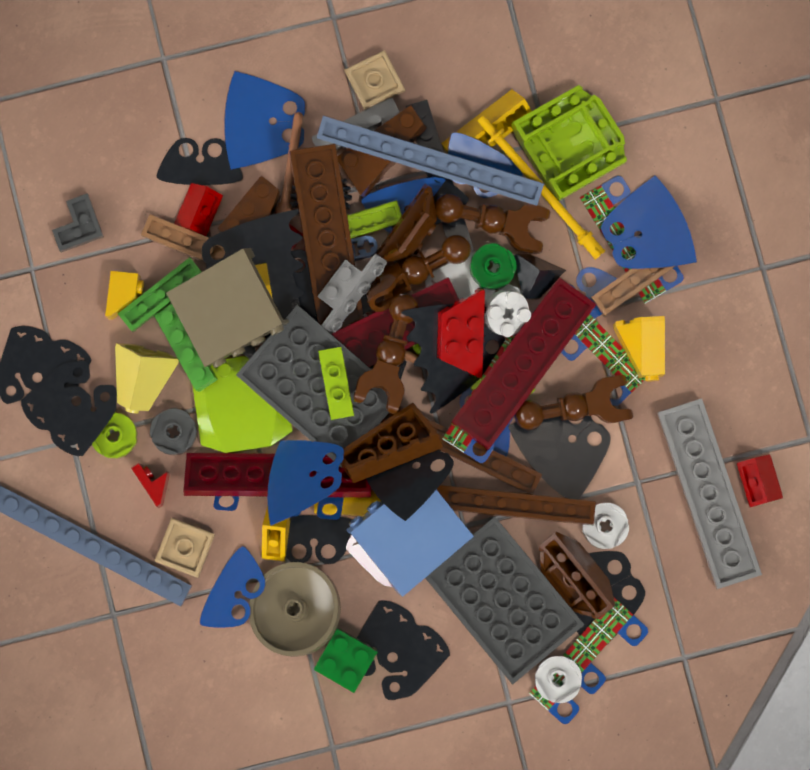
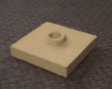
[344,50,405,110]
[155,518,215,578]

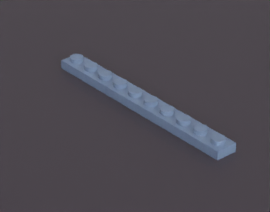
[316,115,544,206]
[0,485,192,606]

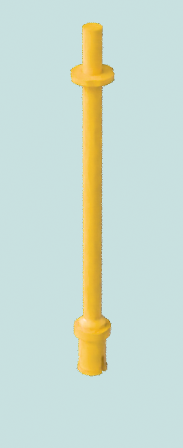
[477,115,606,260]

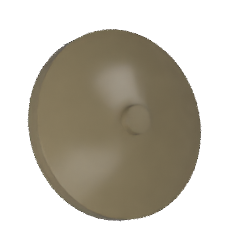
[249,562,341,657]

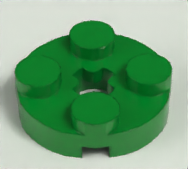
[470,243,516,290]

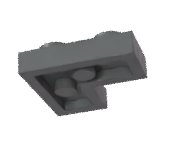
[52,193,104,253]

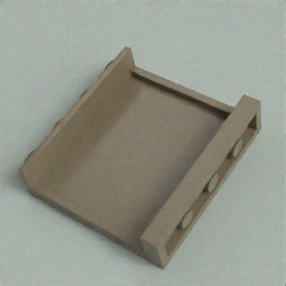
[167,248,289,368]

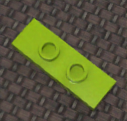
[347,200,402,239]
[318,347,354,420]

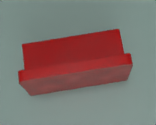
[174,183,223,237]
[737,454,783,508]

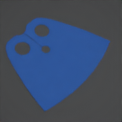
[225,71,305,169]
[601,176,697,269]
[267,440,344,525]

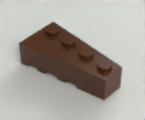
[337,105,427,197]
[340,403,443,483]

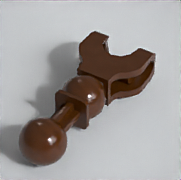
[435,193,551,254]
[366,235,471,312]
[353,294,419,415]
[514,375,634,430]

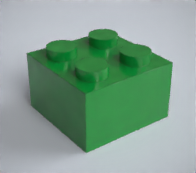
[313,628,378,693]

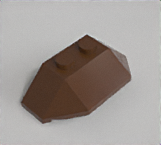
[375,183,437,262]
[539,531,616,620]

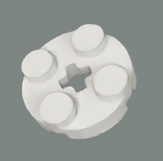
[484,290,531,337]
[582,503,629,549]
[535,656,582,703]

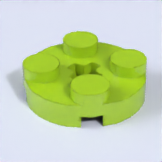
[92,413,137,459]

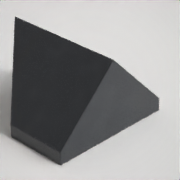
[514,254,566,300]

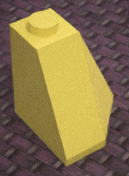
[115,343,179,414]

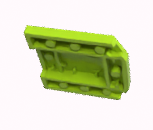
[511,85,627,201]
[192,356,293,453]

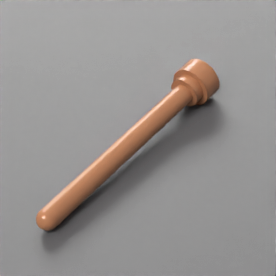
[274,112,303,220]

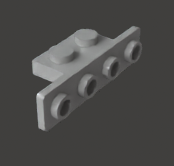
[312,98,400,150]
[318,254,387,334]

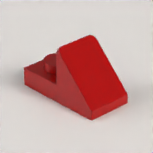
[131,463,170,508]

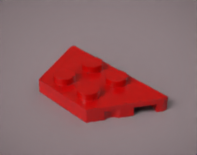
[437,289,485,378]

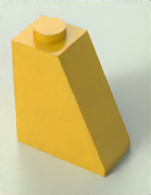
[613,316,665,382]

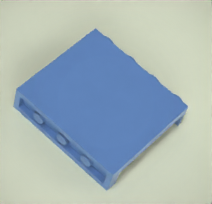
[347,490,474,597]

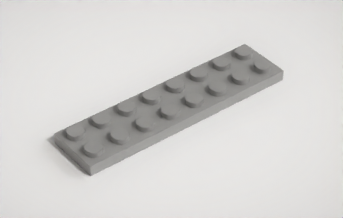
[657,398,762,589]

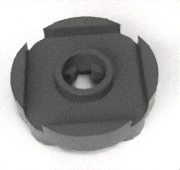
[150,408,197,455]

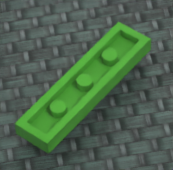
[118,257,202,332]
[154,304,218,392]

